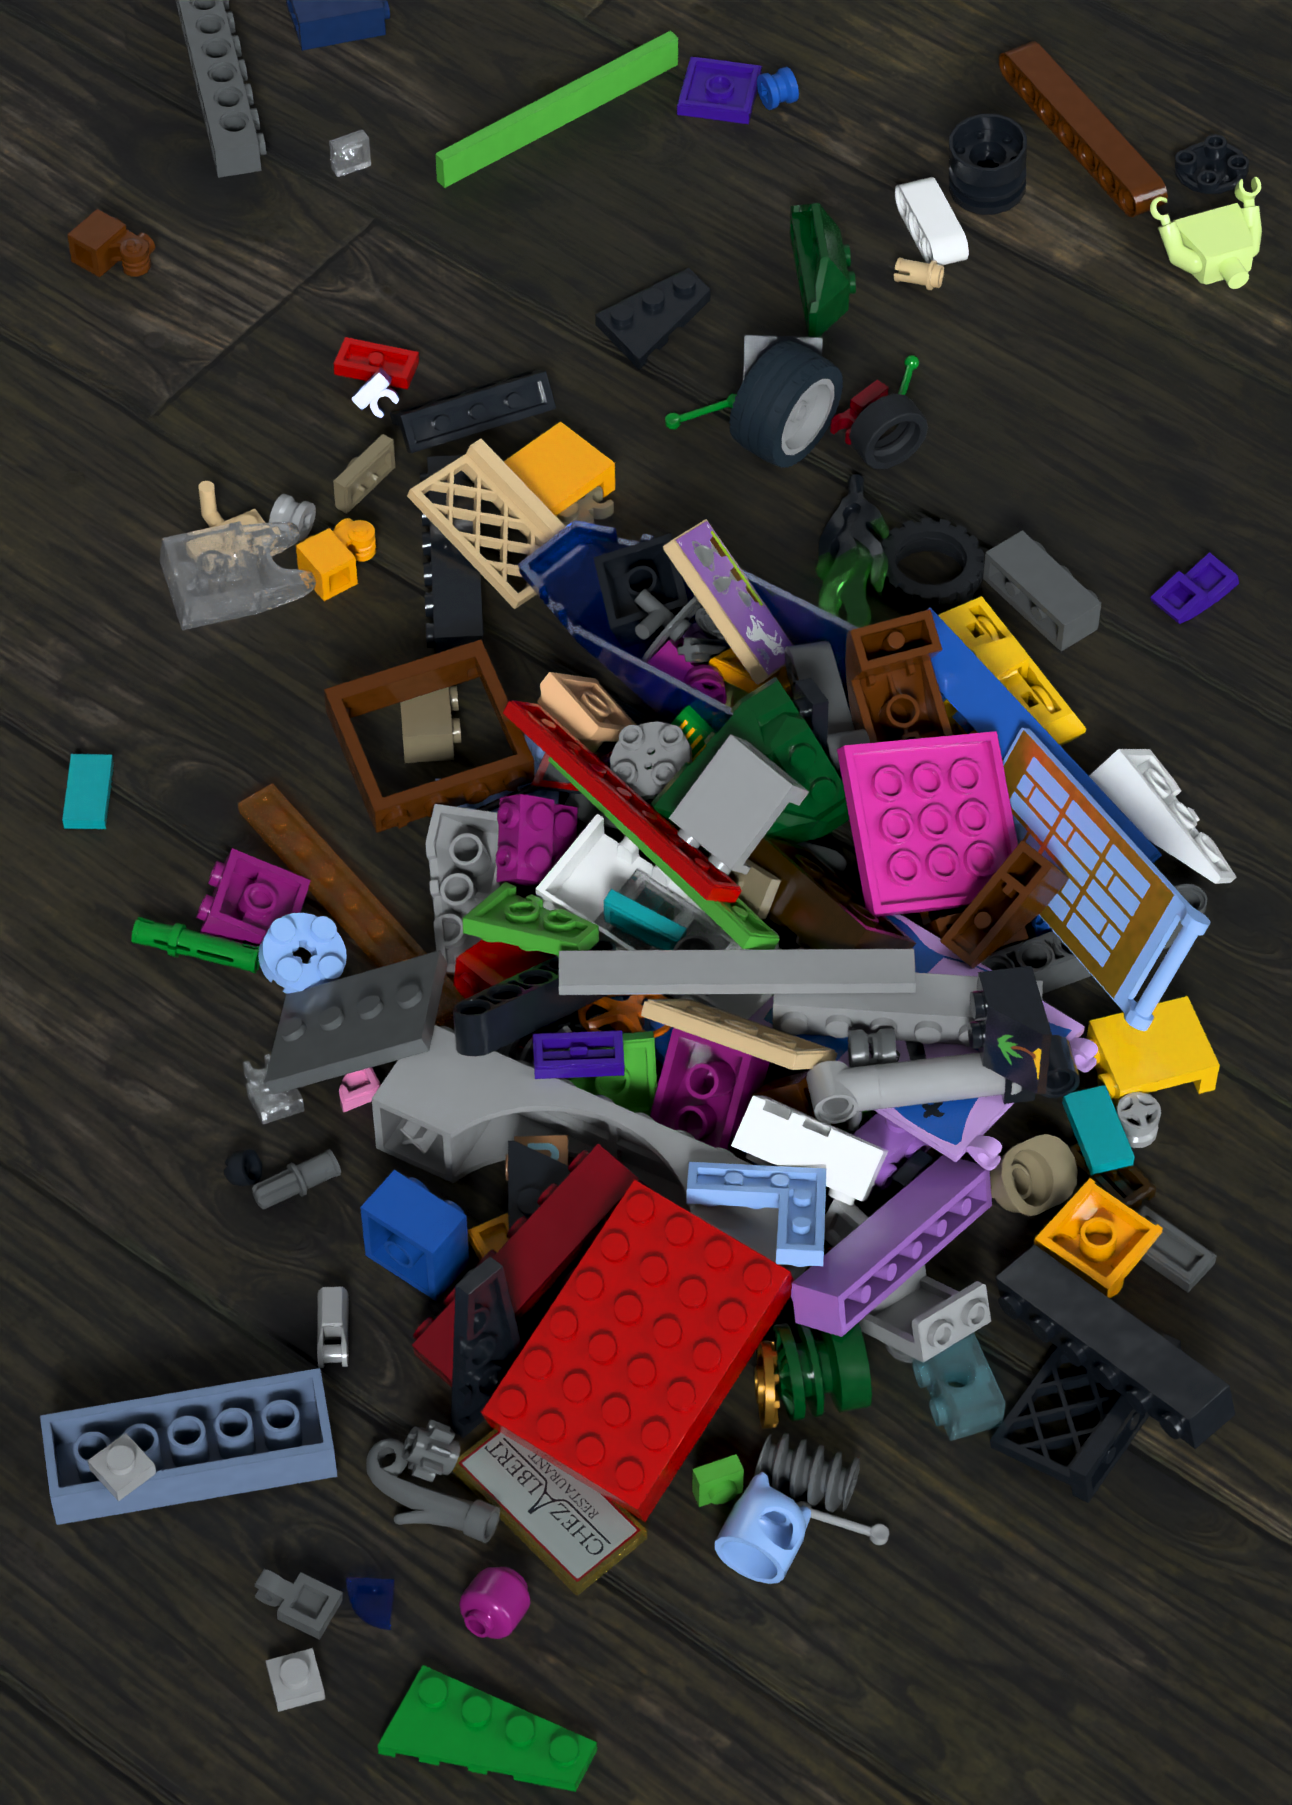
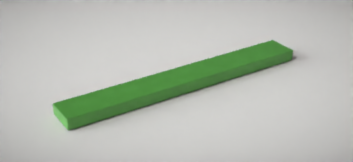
[435,31,678,188]
[548,757,780,950]

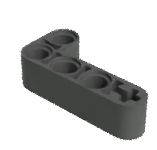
[784,640,870,782]

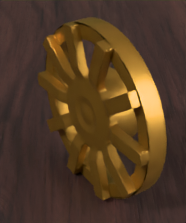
[755,1340,780,1429]

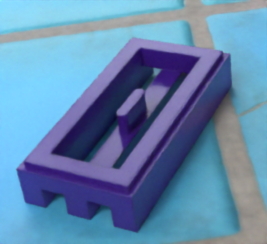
[533,1030,625,1079]

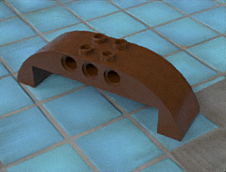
[845,609,1028,947]

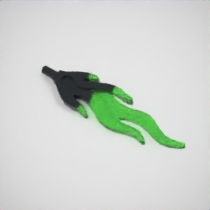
[816,474,889,674]

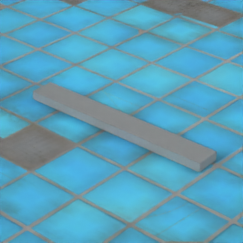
[559,949,916,995]

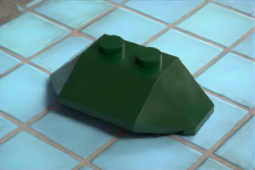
[789,203,856,337]

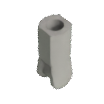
[317,1287,349,1368]

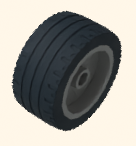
[729,340,843,468]

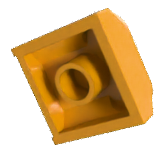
[1034,1178,1163,1298]

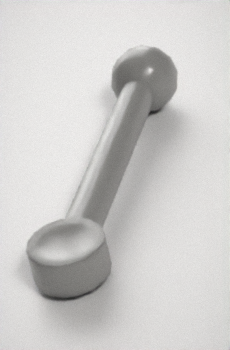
[796,1501,889,1545]

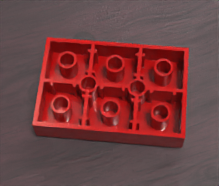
[481,1179,794,1522]

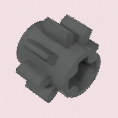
[402,1419,460,1482]

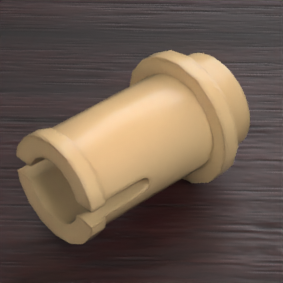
[894,257,944,290]

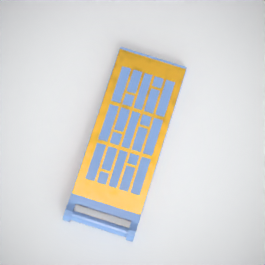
[1003,728,1211,1031]

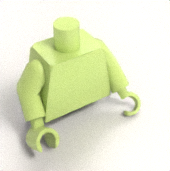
[1150,177,1262,289]

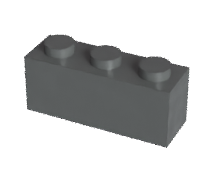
[983,530,1101,652]

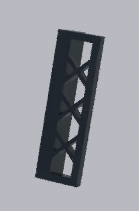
[390,369,556,453]

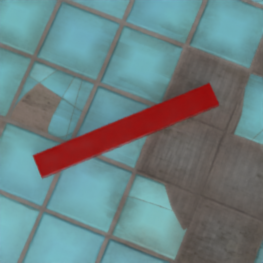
[503,700,742,903]

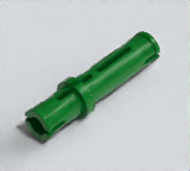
[131,917,260,974]

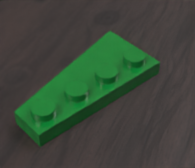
[378,1665,597,1792]

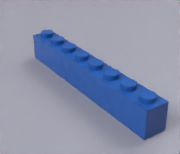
[927,607,1162,863]

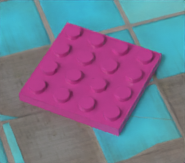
[837,731,1018,917]

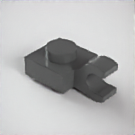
[255,1569,343,1640]

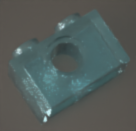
[913,1332,1006,1441]

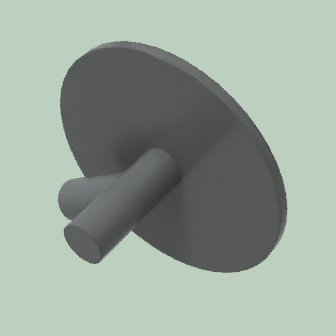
[634,589,701,665]

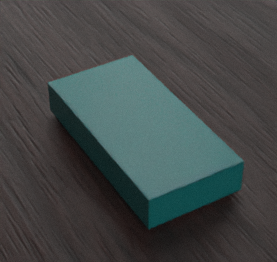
[62,754,114,829]
[604,889,687,950]
[1062,1085,1135,1175]

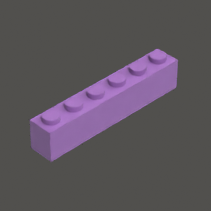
[791,1154,992,1337]

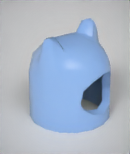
[715,1472,811,1584]

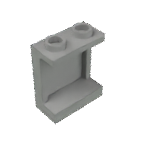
[669,734,809,875]
[859,1265,991,1363]

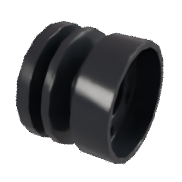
[949,114,1027,215]

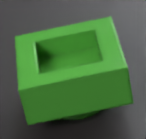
[692,1454,744,1507]

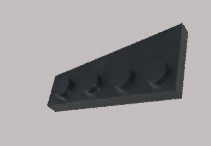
[451,1257,523,1438]

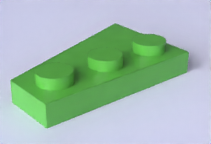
[463,882,599,958]

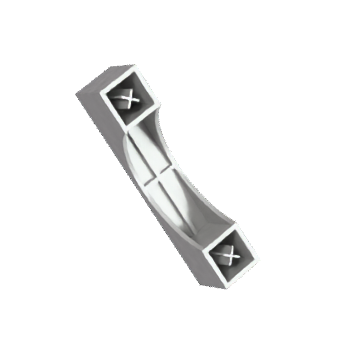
[372,1025,807,1327]

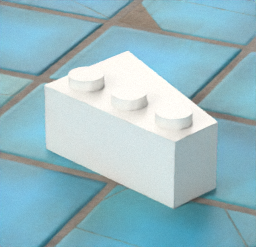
[731,1095,888,1205]

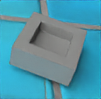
[88,1433,156,1501]
[266,1648,325,1712]

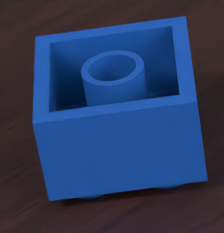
[360,1170,470,1301]

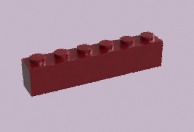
[412,1144,639,1388]

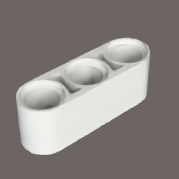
[895,177,969,266]

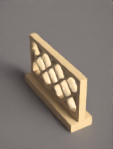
[407,439,589,609]

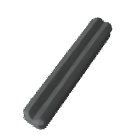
[677,637,731,664]

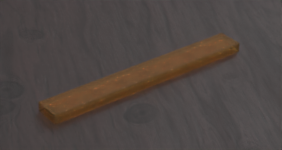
[238,783,465,1026]

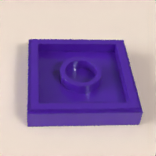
[677,57,762,124]

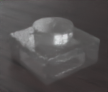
[329,129,371,177]

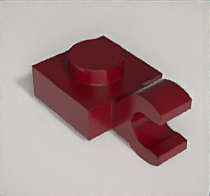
[830,379,889,445]

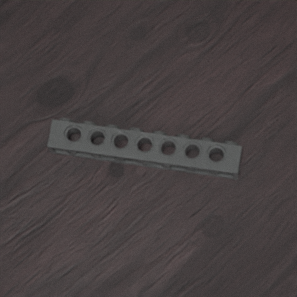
[175,0,266,178]

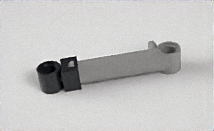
[806,1035,1080,1131]

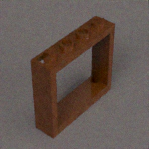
[324,640,534,833]

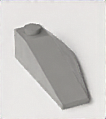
[425,804,512,975]

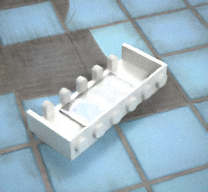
[536,814,803,1019]

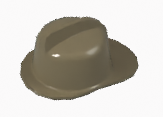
[990,1134,1078,1216]

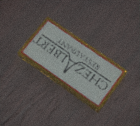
[452,1429,647,1596]

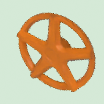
[578,994,672,1038]

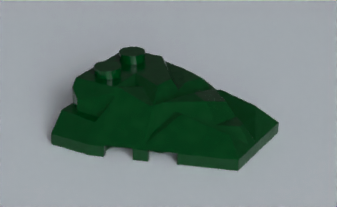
[651,677,850,857]

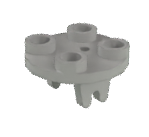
[610,721,692,800]

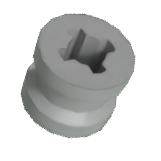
[269,494,316,541]
[1116,1092,1161,1148]

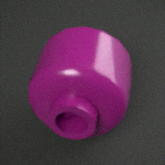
[459,1567,531,1639]

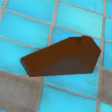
[940,840,1069,969]

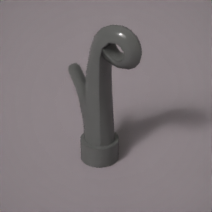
[366,1438,500,1543]

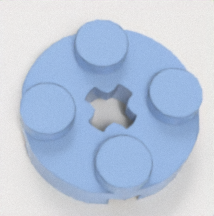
[258,913,347,994]

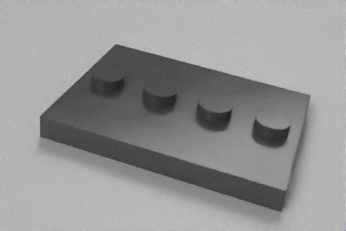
[264,950,447,1095]

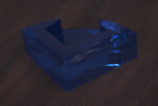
[346,1577,395,1630]

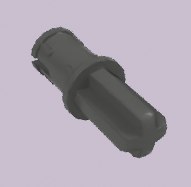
[252,1149,341,1209]

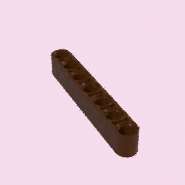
[999,41,1168,218]

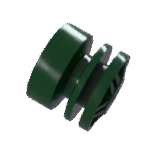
[772,1322,872,1421]

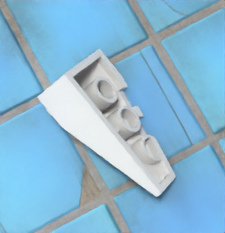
[1089,749,1237,884]

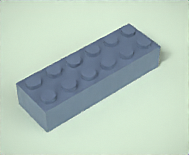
[40,1368,338,1525]

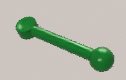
[898,355,919,395]
[665,394,737,429]

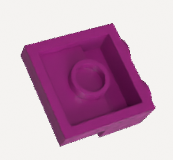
[495,794,578,888]
[196,848,311,946]

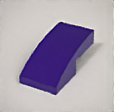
[1150,552,1239,624]

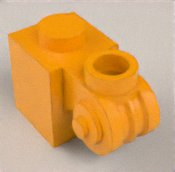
[296,518,376,601]

